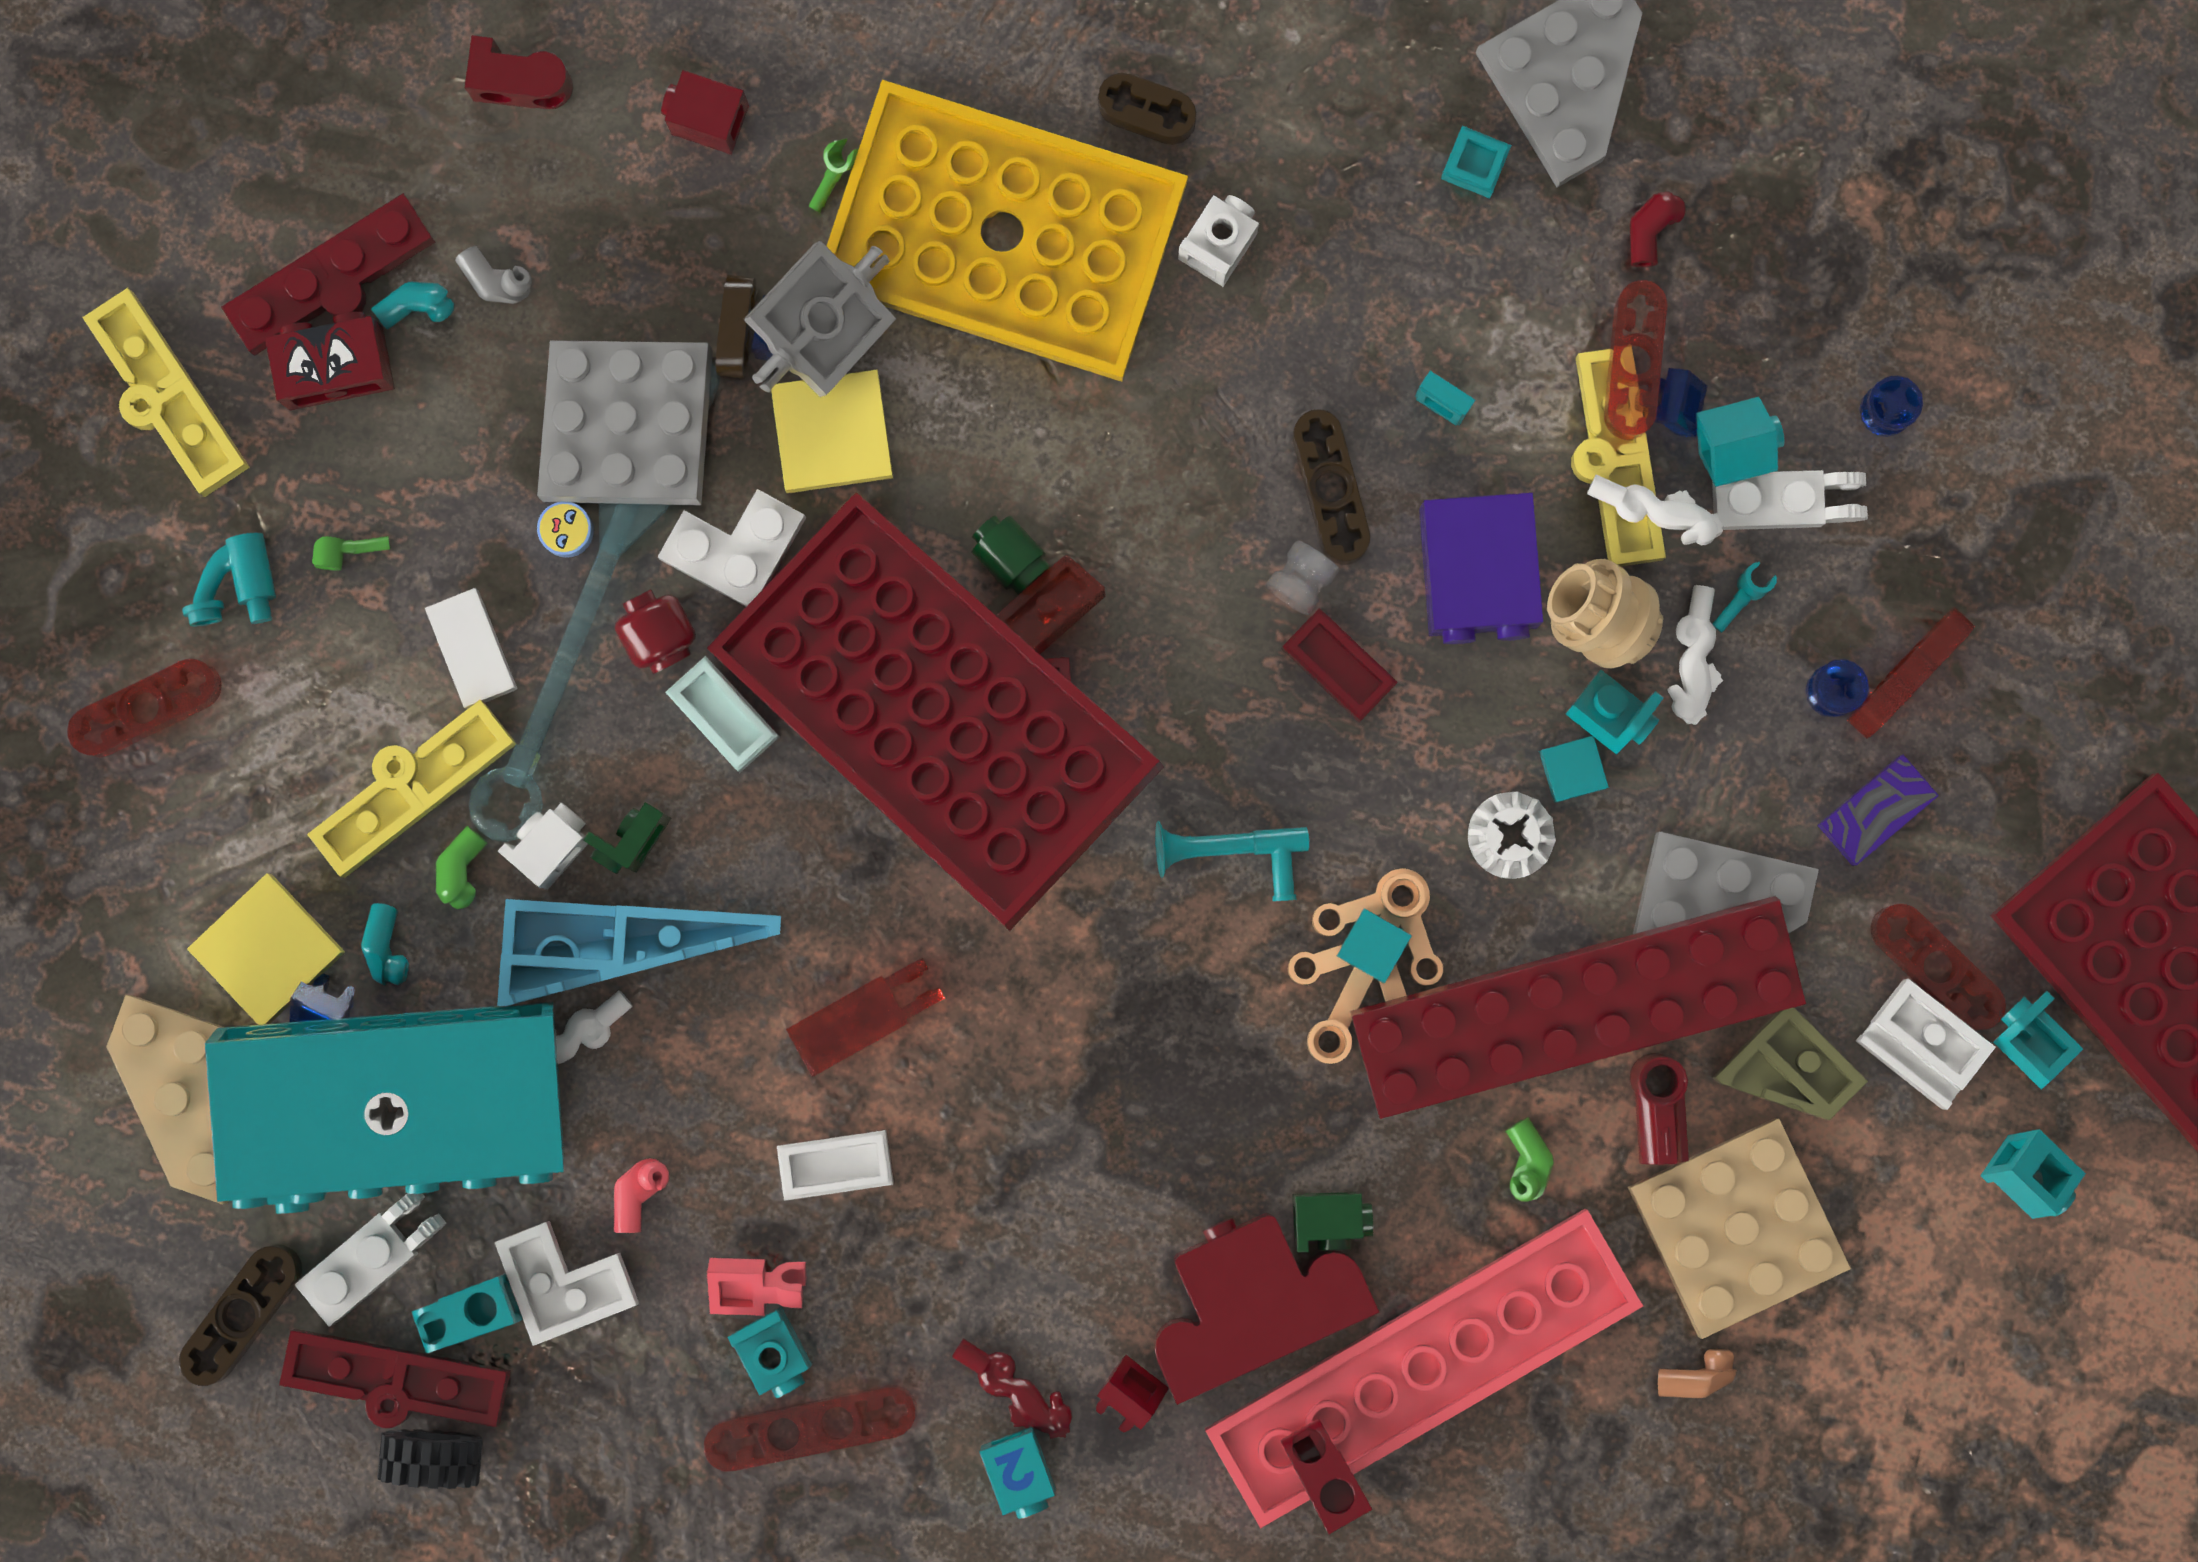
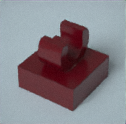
[1096,1355,1169,1433]

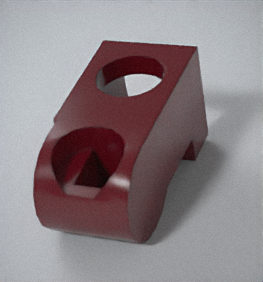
[464,35,573,109]
[1280,1419,1373,1535]

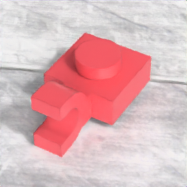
[707,1258,807,1316]

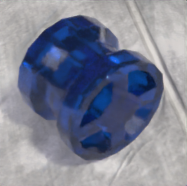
[1859,375,1923,437]
[1805,659,1869,718]

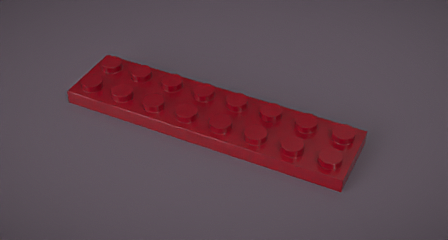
[1350,896,1806,1119]

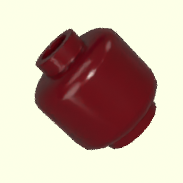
[615,589,696,674]

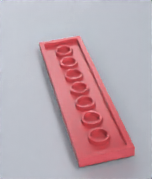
[1205,1209,1643,1529]

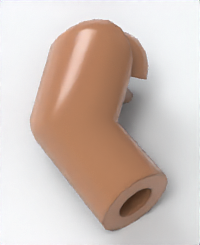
[1658,1349,1737,1398]

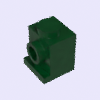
[1292,1191,1373,1252]

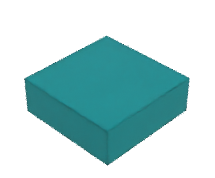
[1441,126,1512,198]
[1415,371,1475,426]
[1539,736,1609,803]
[1336,908,1412,984]

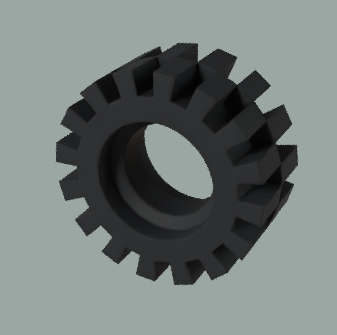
[377,1429,483,1489]

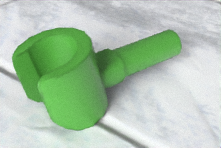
[809,138,859,212]
[312,536,390,571]

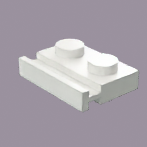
[1856,979,1996,1110]

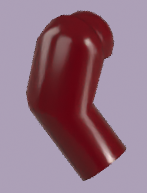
[1630,191,1686,267]

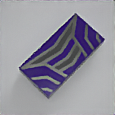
[1817,754,1939,866]

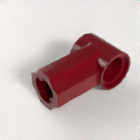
[1630,1053,1689,1165]

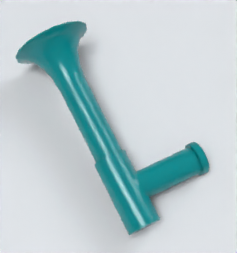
[1155,821,1309,901]

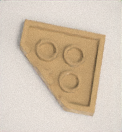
[106,995,229,1204]

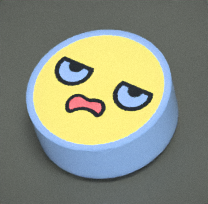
[537,502,594,557]

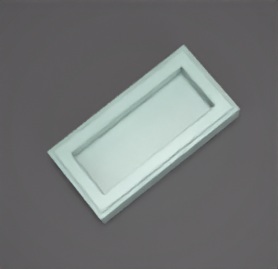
[665,656,780,773]

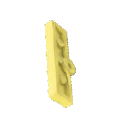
[82,288,250,497]
[1571,346,1666,567]
[307,700,517,878]

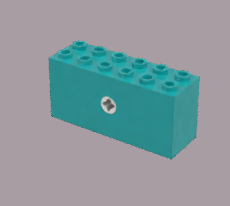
[205,1002,564,1209]

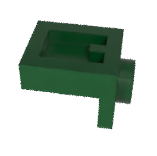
[583,802,672,874]

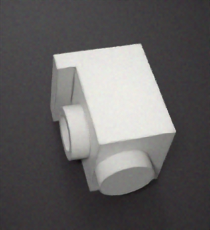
[1178,195,1259,287]
[498,803,588,890]

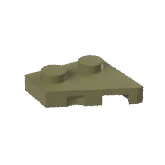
[1712,1008,1868,1120]

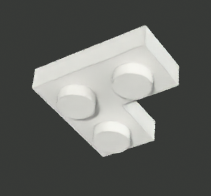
[658,489,806,607]
[495,1221,639,1346]

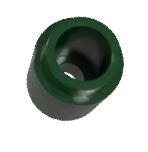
[971,515,1051,596]

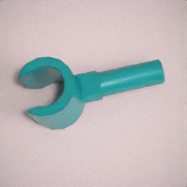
[1712,562,1777,633]

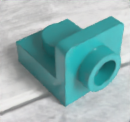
[1566,670,1664,755]

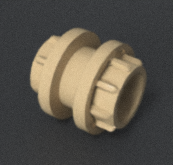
[1546,559,1663,668]

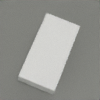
[425,588,517,709]
[777,1130,894,1201]

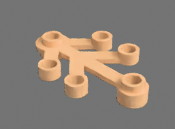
[1288,869,1443,1064]

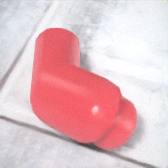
[614,1158,669,1233]

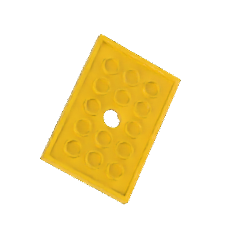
[827,80,1188,382]

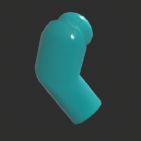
[371,281,454,330]
[361,903,409,985]

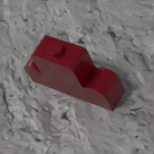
[1154,1213,1380,1405]

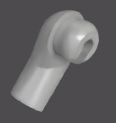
[455,246,532,304]

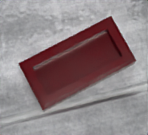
[1281,608,1398,723]

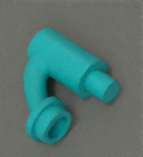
[182,533,276,627]

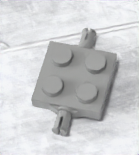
[743,241,896,397]

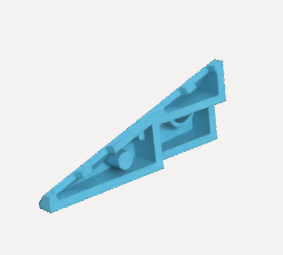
[497,899,781,1006]

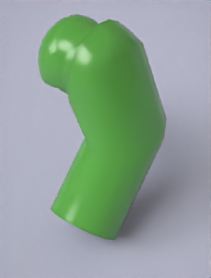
[436,825,488,909]
[1505,1117,1554,1202]

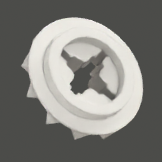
[1468,792,1556,879]

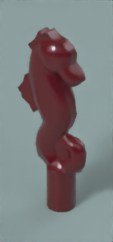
[952,1338,1072,1439]

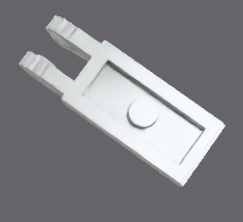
[1712,470,1868,530]
[295,1193,447,1327]

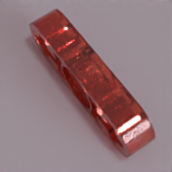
[1604,280,1667,440]
[1846,607,1975,739]
[67,659,222,757]
[1871,904,2006,1030]

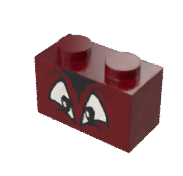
[265,312,395,411]

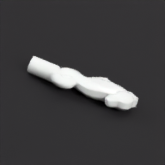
[1587,475,1725,545]
[1667,585,1723,725]
[555,990,633,1064]

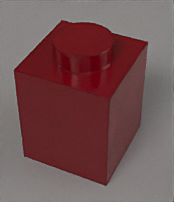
[661,70,749,155]

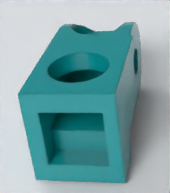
[412,1274,523,1353]

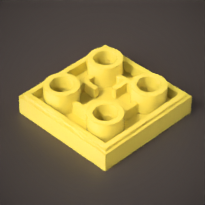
[771,369,893,493]
[187,873,345,1025]

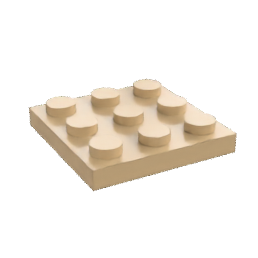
[1628,1118,1851,1339]

